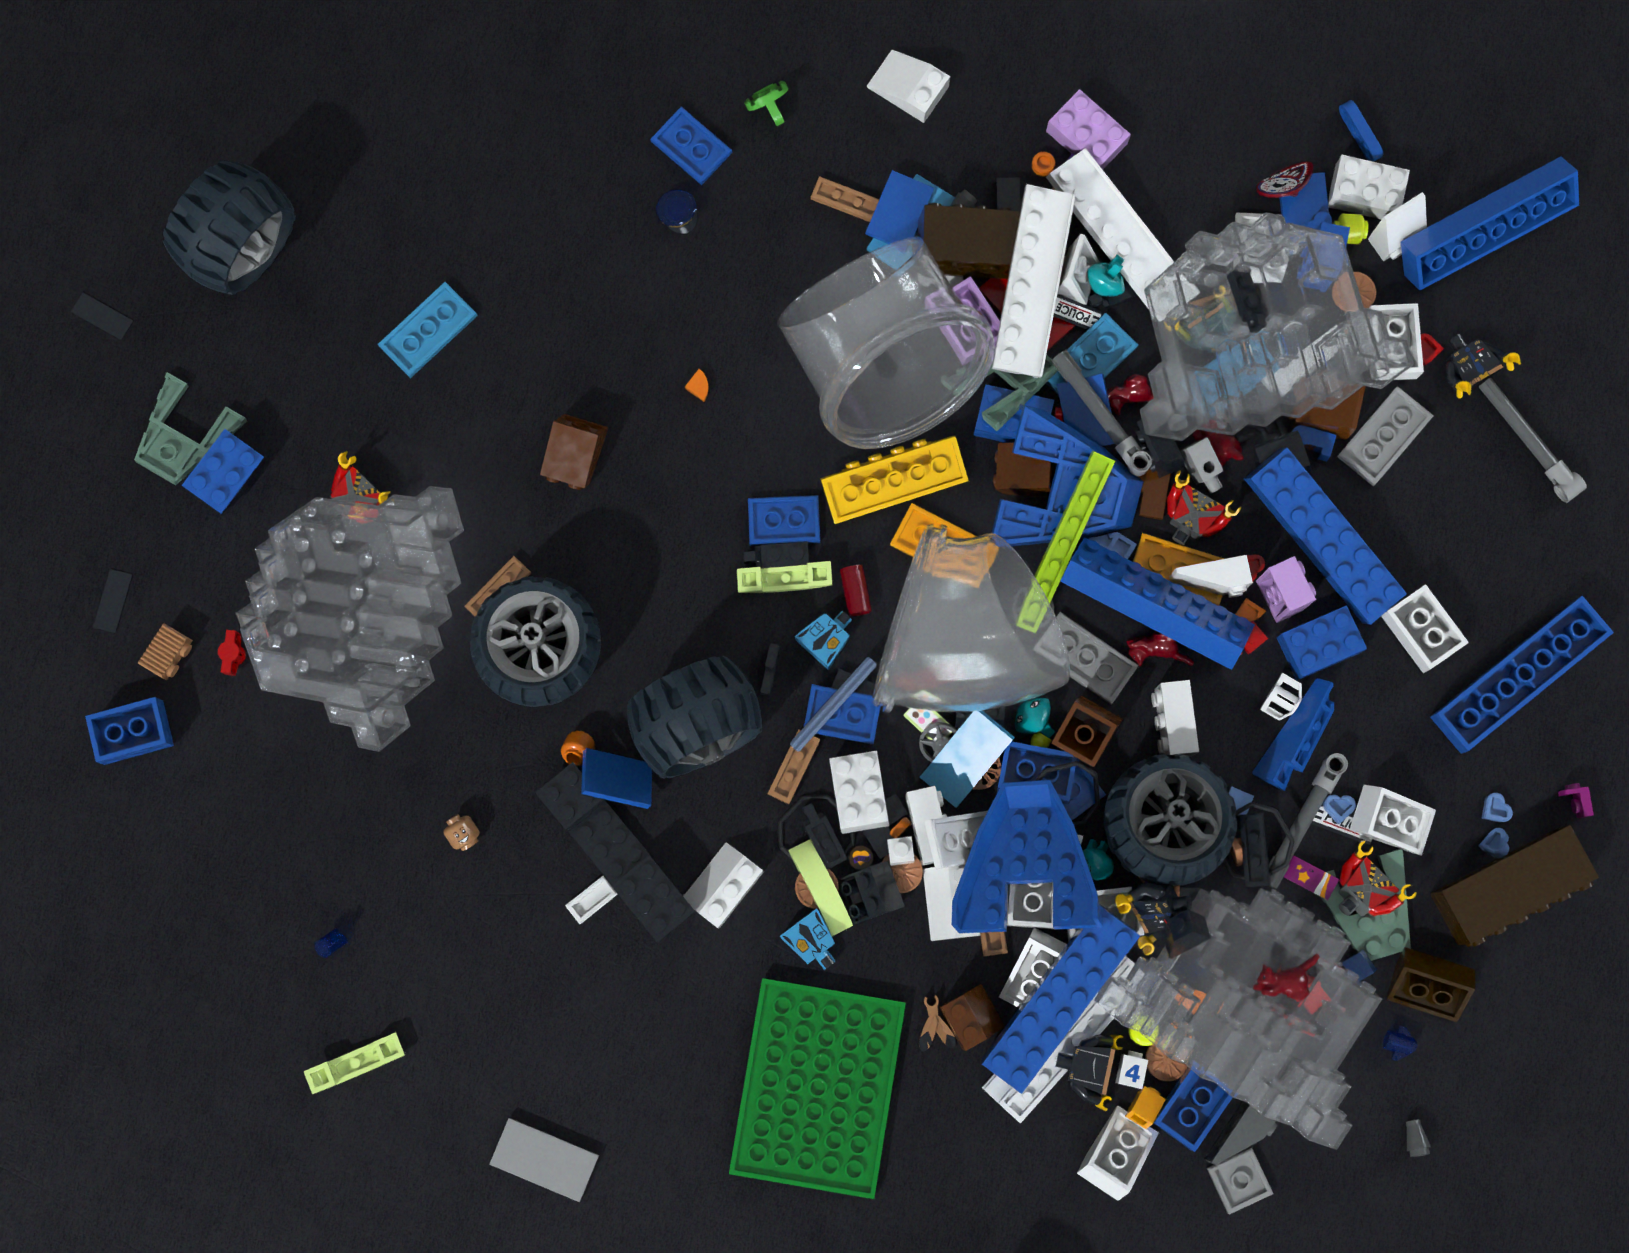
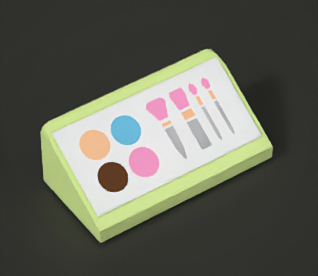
[903,697,953,740]

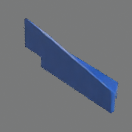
[1253,678,1334,791]

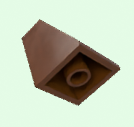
[1289,377,1366,440]
[540,414,608,490]
[993,443,1057,498]
[1052,695,1123,767]
[939,984,1005,1051]

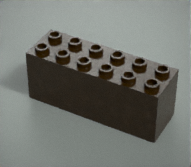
[916,203,1063,279]
[1430,825,1599,947]

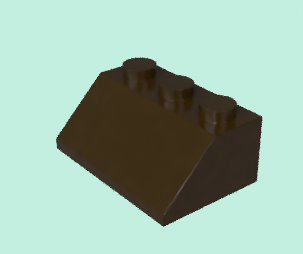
[1387,947,1475,1022]

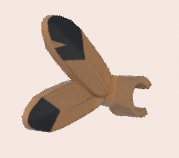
[919,995,956,1052]

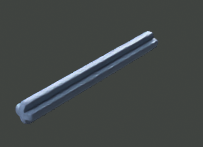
[790,657,877,752]

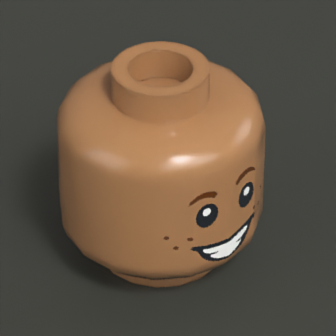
[443,814,480,851]

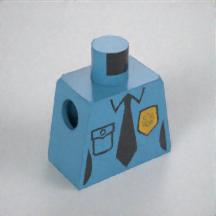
[795,611,852,670]
[780,909,836,970]

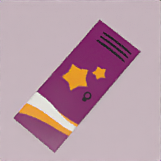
[1284,855,1339,900]

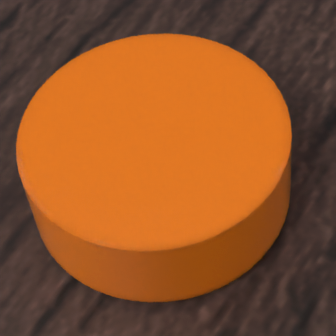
[1032,152,1055,176]
[890,817,912,839]

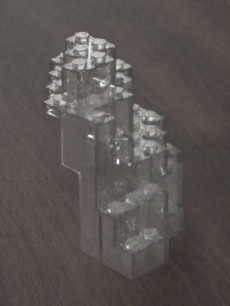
[1140,212,1414,441]
[236,486,464,752]
[1094,888,1382,1150]

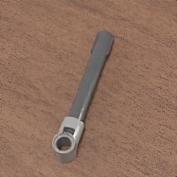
[1051,350,1152,476]
[1479,378,1587,503]
[1269,753,1348,889]

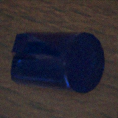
[315,928,348,958]
[1383,1026,1417,1061]

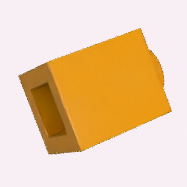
[1125,1086,1166,1129]

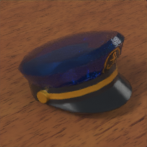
[656,190,698,234]

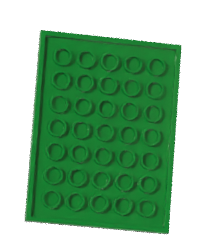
[729,978,906,1199]

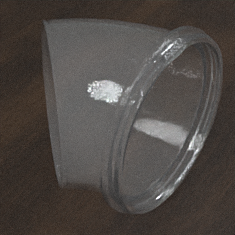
[777,237,994,449]
[871,524,1070,713]

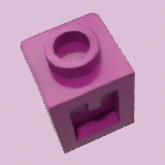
[1558,783,1594,818]

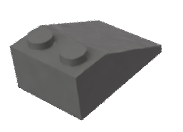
[1204,1098,1278,1165]

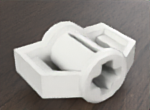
[1260,673,1302,721]

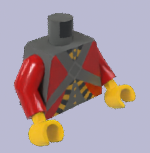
[329,451,397,525]
[1167,470,1241,545]
[1339,840,1417,916]

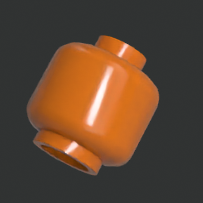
[561,731,595,766]

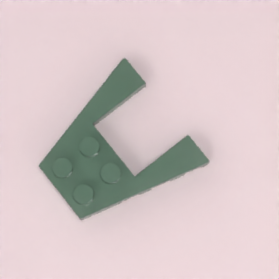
[942,355,1058,431]
[134,372,247,485]
[1320,849,1411,961]

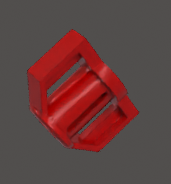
[218,630,246,676]

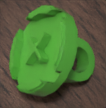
[745,81,789,126]

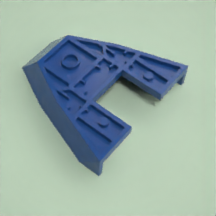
[986,404,1144,547]
[951,780,1104,934]

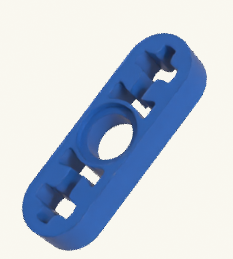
[1339,100,1383,162]

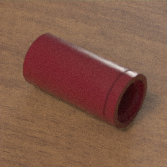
[840,565,872,617]

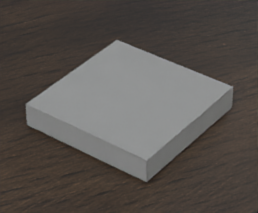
[1207,1148,1273,1214]

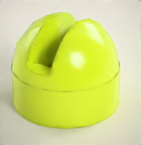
[1031,732,1052,748]

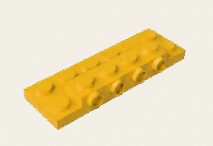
[820,436,969,524]

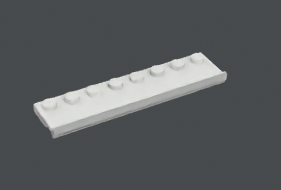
[1046,148,1198,324]
[991,184,1076,378]
[981,956,1150,1123]

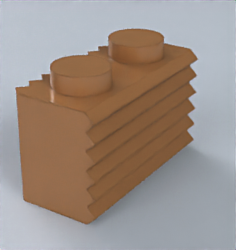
[138,623,193,680]

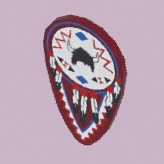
[1256,161,1313,198]

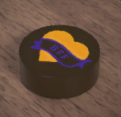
[849,846,873,870]

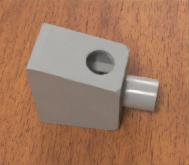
[1180,437,1223,493]

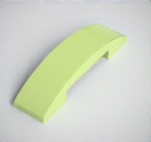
[737,561,833,593]
[788,839,853,936]
[304,1032,405,1094]

